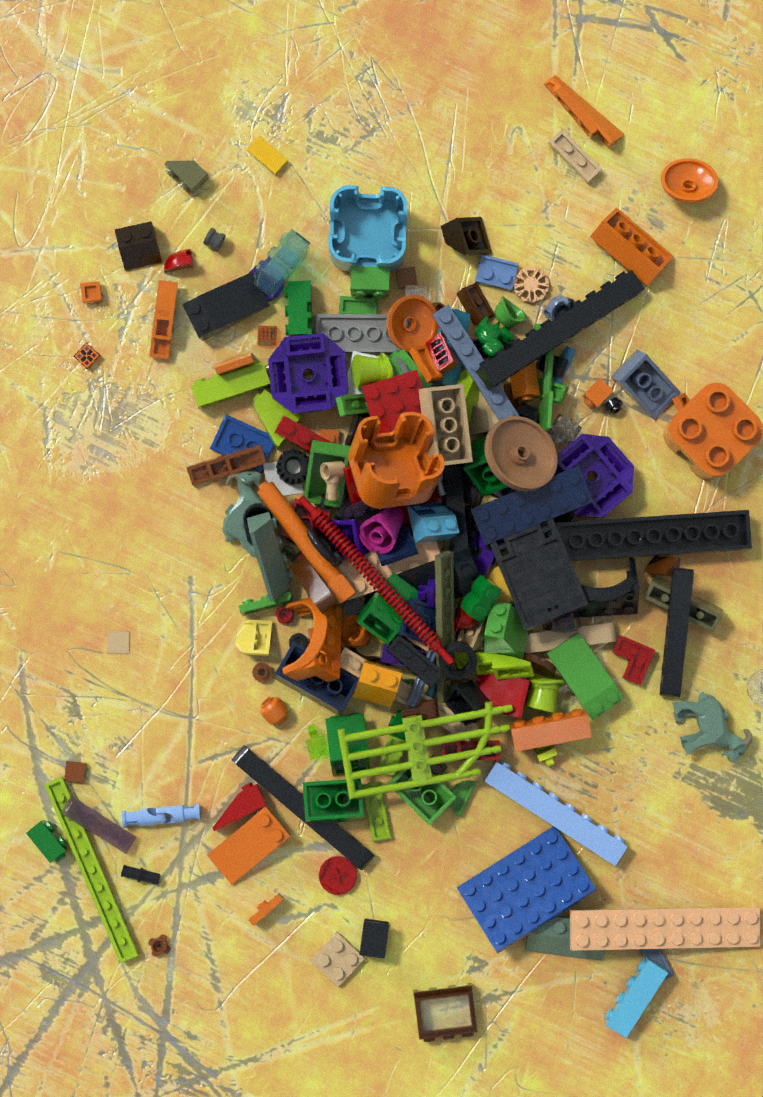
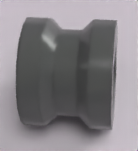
[203,228,226,251]

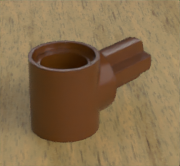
[401,699,440,720]

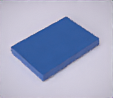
[210,414,274,473]

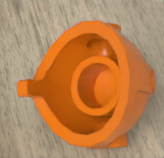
[341,615,371,648]

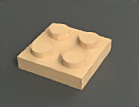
[310,931,365,987]

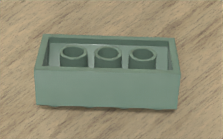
[247,512,293,602]
[525,915,605,960]

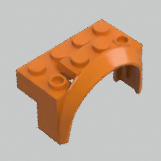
[282,597,343,682]

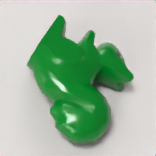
[475,316,514,357]

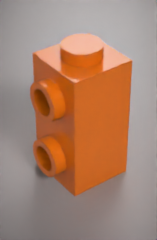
[510,361,540,403]

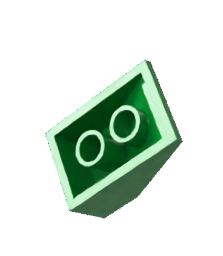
[303,778,364,822]

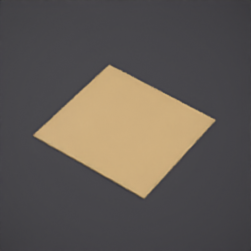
[107,631,129,654]

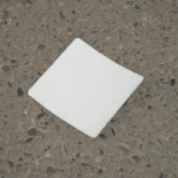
[263,460,303,496]

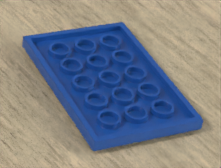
[457,826,597,954]

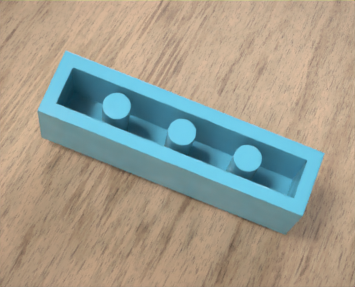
[605,956,668,1038]

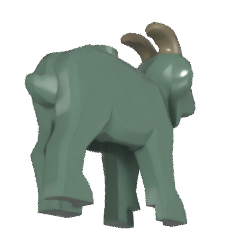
[222,471,280,557]
[672,692,752,763]

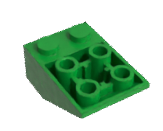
[357,572,419,645]

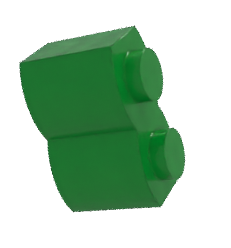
[461,575,501,622]

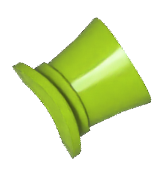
[352,353,393,389]
[524,674,565,713]

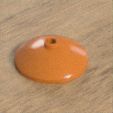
[661,158,718,203]
[387,295,439,352]

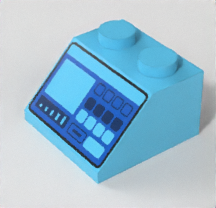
[407,502,459,543]

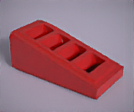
[425,332,459,375]

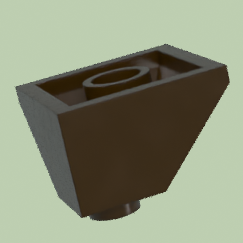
[441,217,492,256]

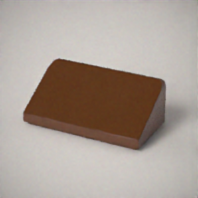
[457,282,495,326]
[643,556,681,577]

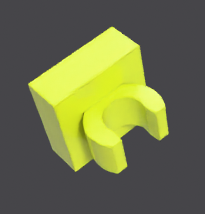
[533,745,557,767]

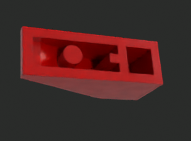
[212,782,267,831]

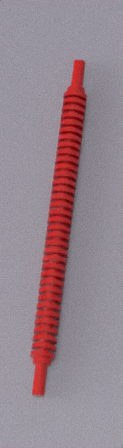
[298,495,455,665]

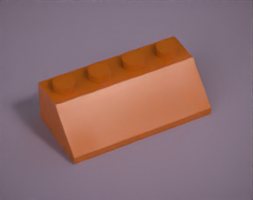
[590,207,674,286]
[509,709,592,752]

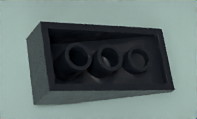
[182,272,270,341]
[397,548,480,603]

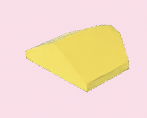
[236,619,273,656]

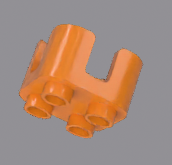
[663,383,763,481]
[348,412,444,509]

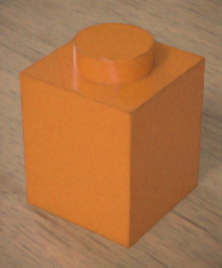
[582,378,613,409]

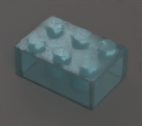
[254,229,310,298]

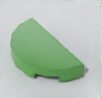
[450,780,477,817]

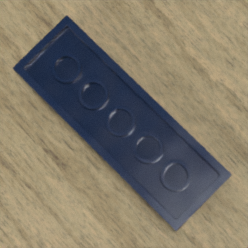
[471,466,594,545]

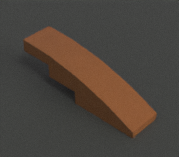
[186,445,266,486]

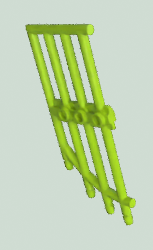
[337,701,513,800]

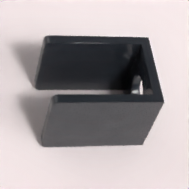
[444,680,490,726]
[359,919,389,959]

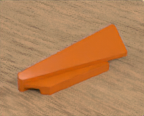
[544,75,624,149]

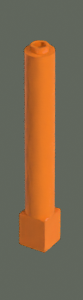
[257,481,357,605]

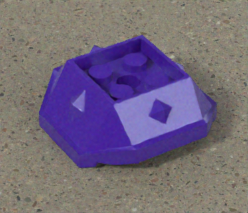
[268,333,349,414]
[554,434,634,518]

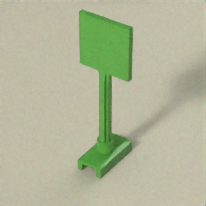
[531,323,569,432]

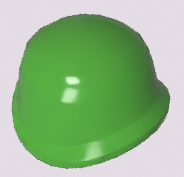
[494,296,527,328]

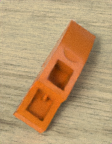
[149,280,178,359]

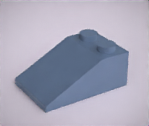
[611,350,681,420]

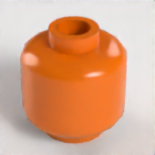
[260,696,289,725]

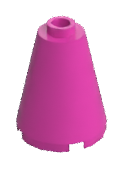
[359,506,405,554]

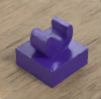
[417,579,436,607]

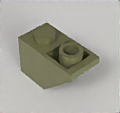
[165,161,209,194]

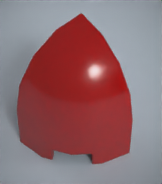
[164,249,194,273]

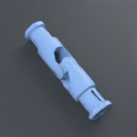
[122,803,201,828]

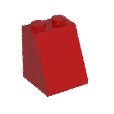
[475,674,530,718]

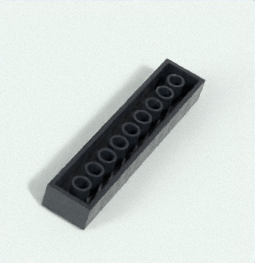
[556,510,752,562]

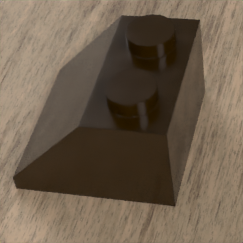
[114,221,162,271]

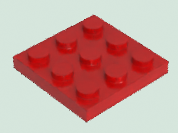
[361,370,423,434]

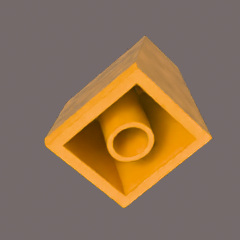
[353,660,402,708]

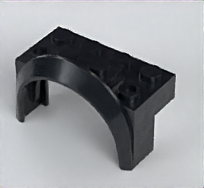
[561,557,640,618]

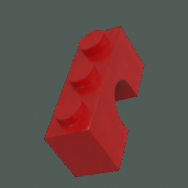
[441,740,500,761]

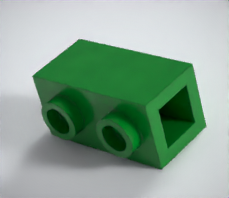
[26,820,68,863]

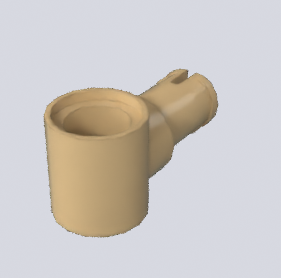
[320,461,345,500]

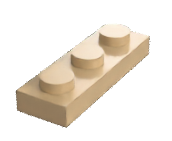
[548,129,602,183]

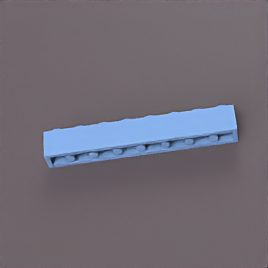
[483,761,628,866]

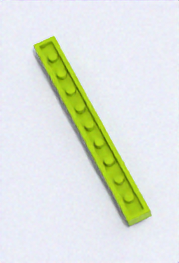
[44,776,139,963]

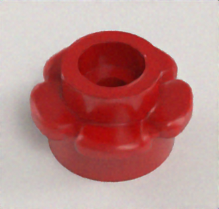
[276,605,295,624]

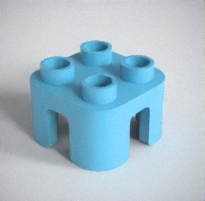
[328,185,407,272]

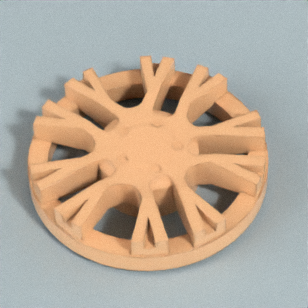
[513,267,549,303]

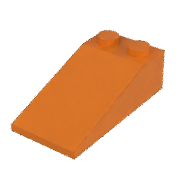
[207,805,291,885]

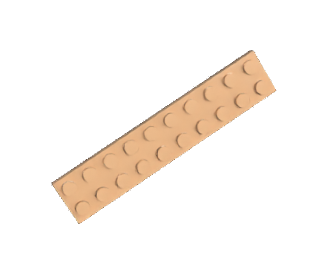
[570,907,760,951]

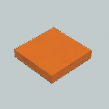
[214,352,253,375]

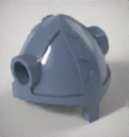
[544,296,575,321]

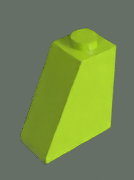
[253,389,302,450]

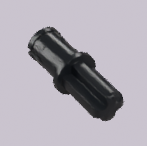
[121,865,160,885]

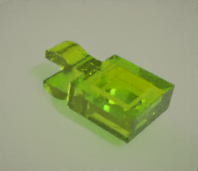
[306,724,329,759]

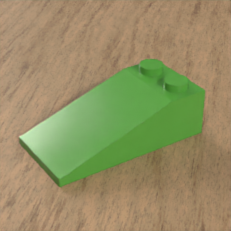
[546,632,624,720]

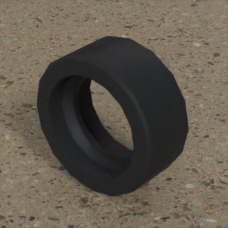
[438,641,478,680]

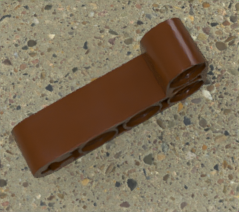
[289,556,338,614]

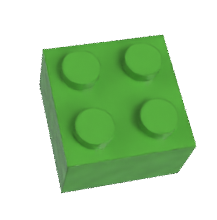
[350,266,390,300]

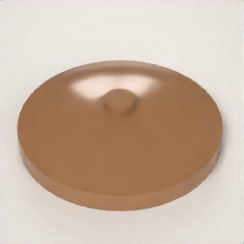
[484,416,557,492]

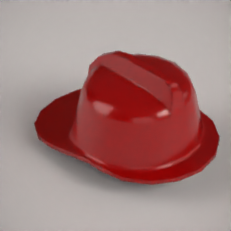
[454,597,478,635]

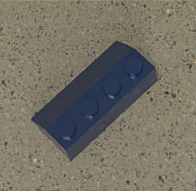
[273,641,359,716]

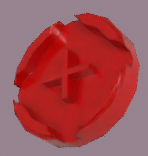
[319,856,357,895]

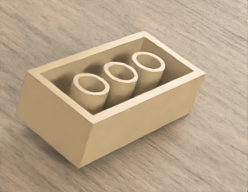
[419,384,473,465]

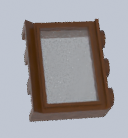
[413,983,478,1042]

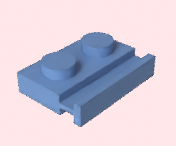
[475,255,519,291]

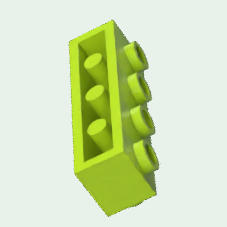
[191,361,271,409]

